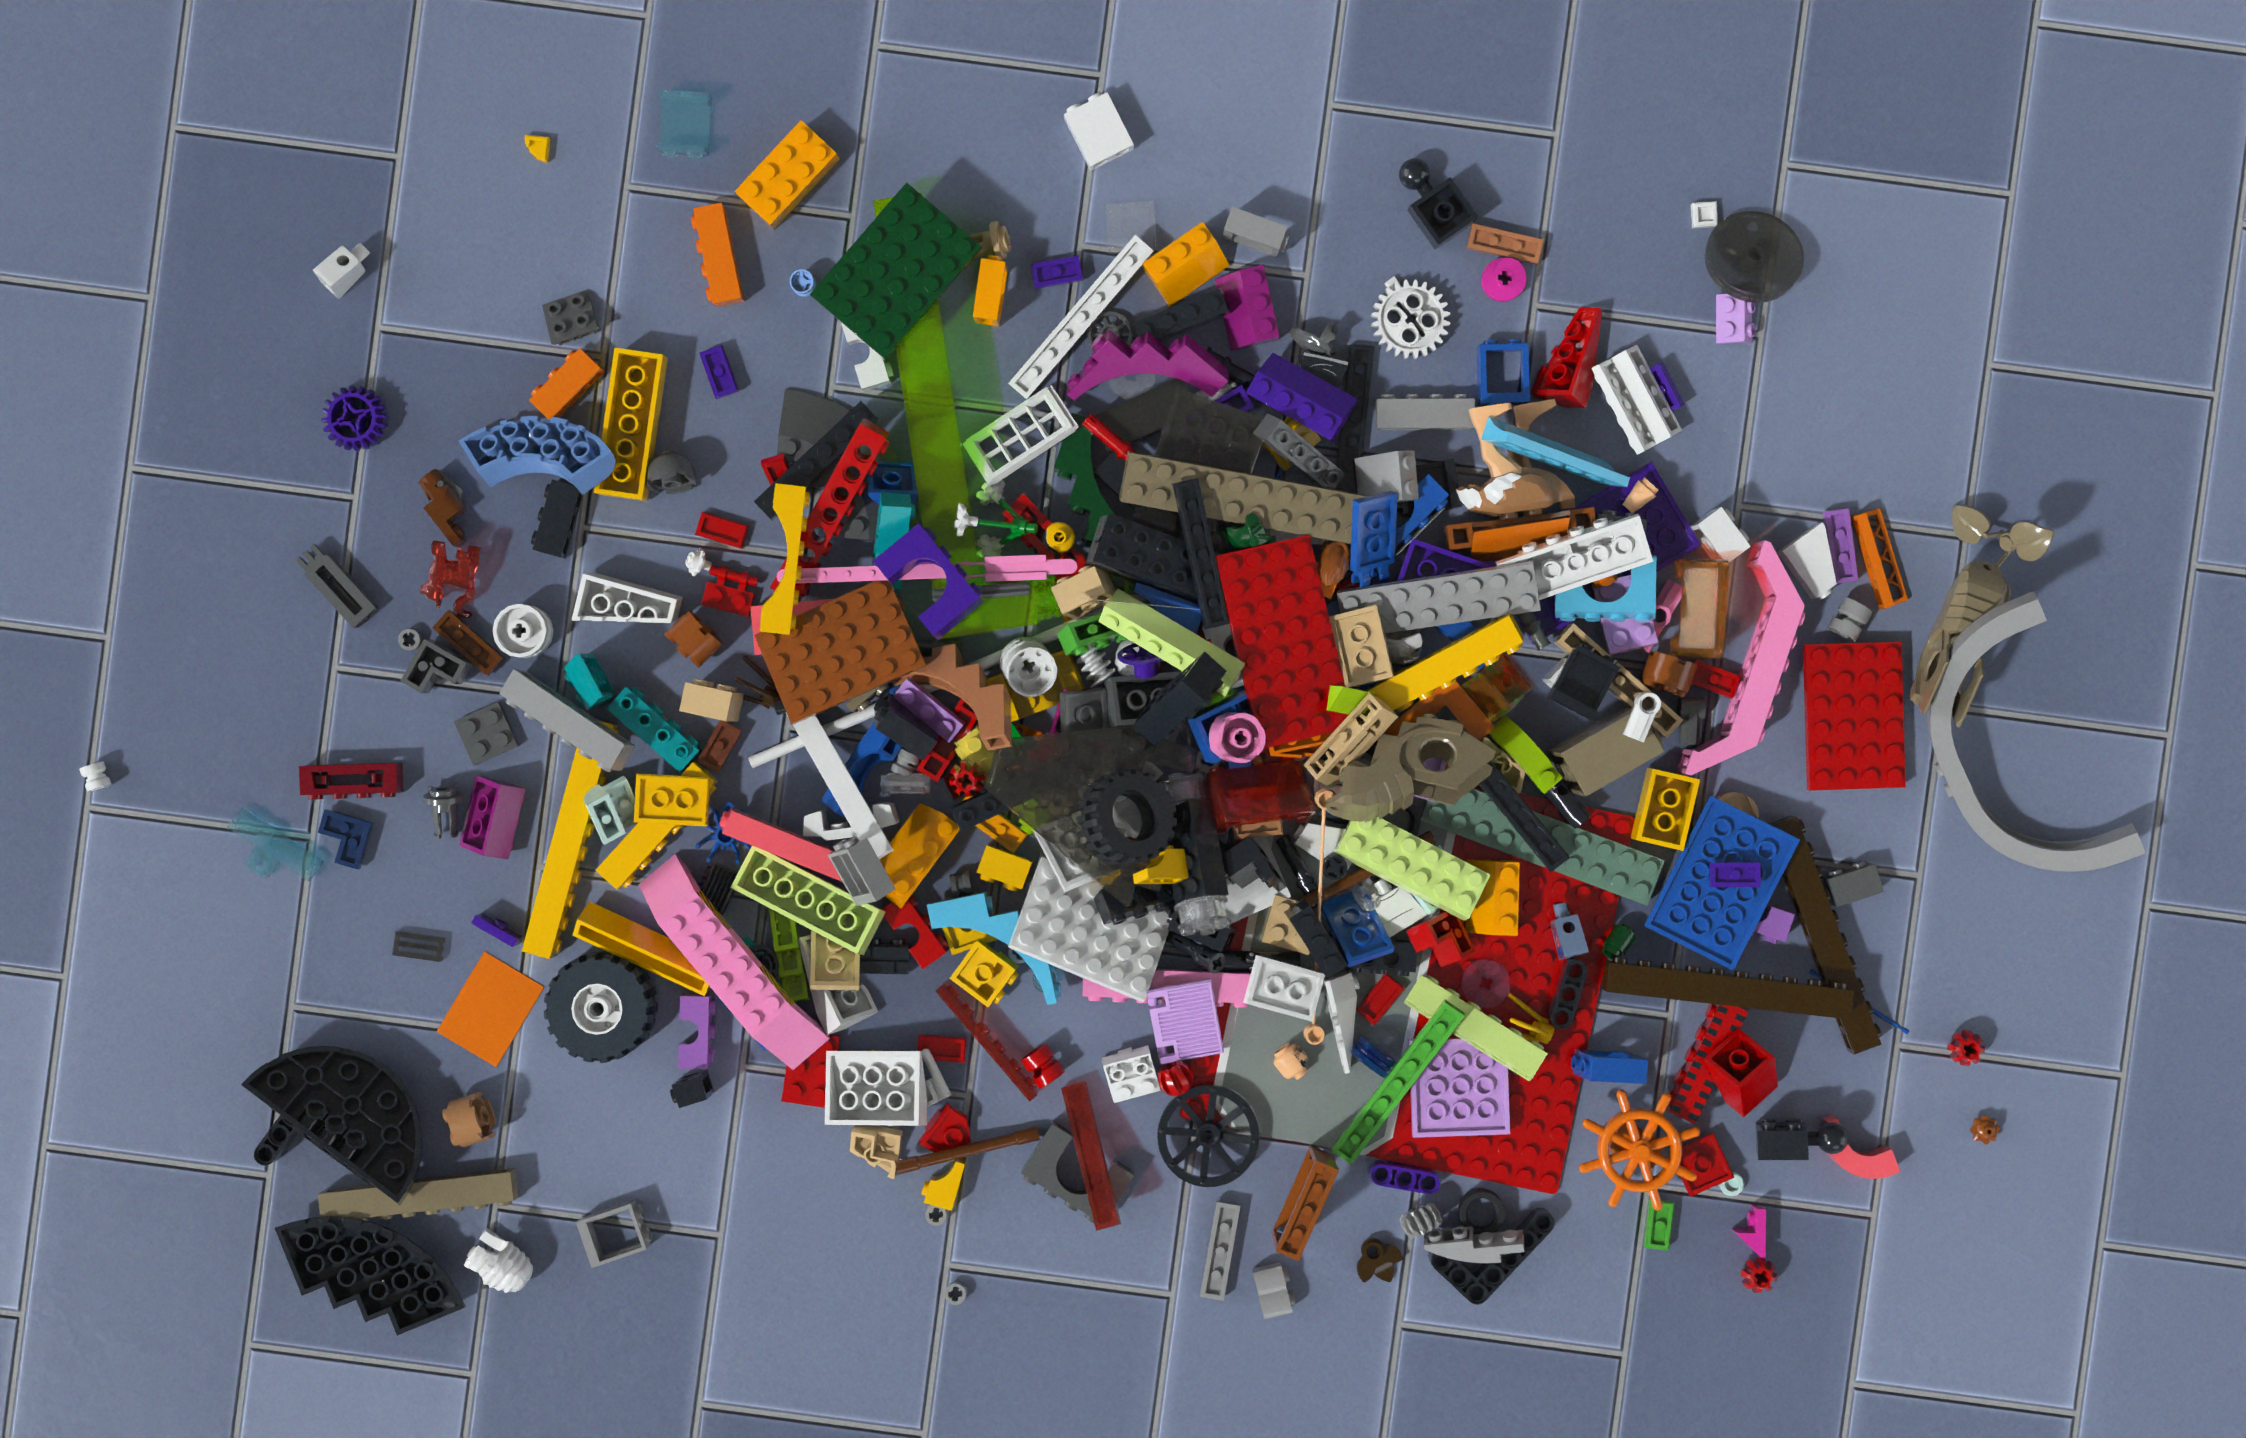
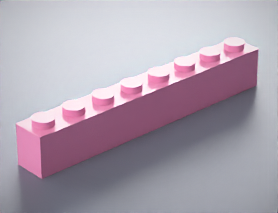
[1082,968,1260,1008]

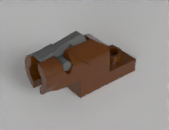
[418,469,467,547]

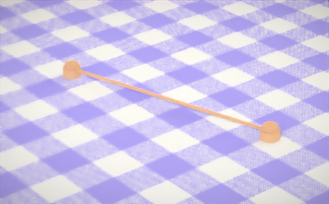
[1303,788,1335,1045]

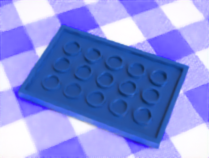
[1644,795,1800,970]

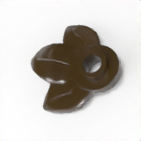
[1357,1238,1403,1283]

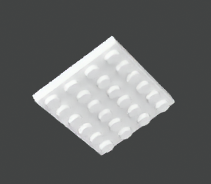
[1008,857,1171,1002]

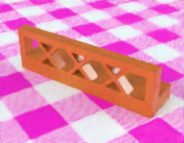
[1850,508,1908,609]

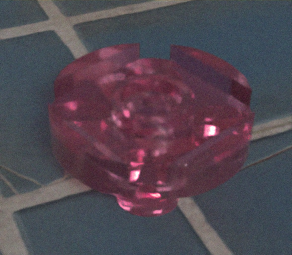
[1461,958,1510,1008]

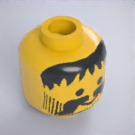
[1043,522,1075,554]

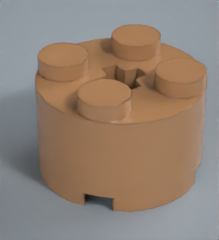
[442,1092,496,1147]

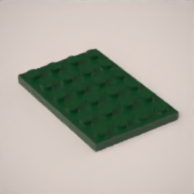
[810,182,982,360]

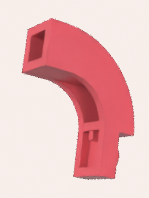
[1822,1115,1901,1179]

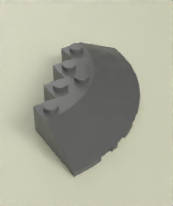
[777,389,919,542]

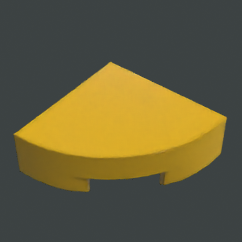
[525,135,551,163]

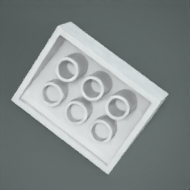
[825,1051,927,1126]

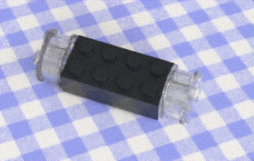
[1161,773,1232,936]

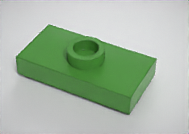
[1643,1198,1675,1251]

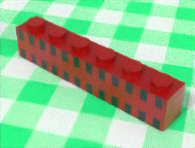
[1666,1004,1750,1124]

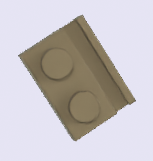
[846,683,889,712]

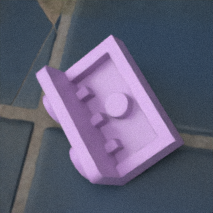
[1716,292,1755,344]

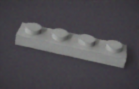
[1200,1200,1241,1301]

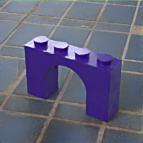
[873,523,984,640]

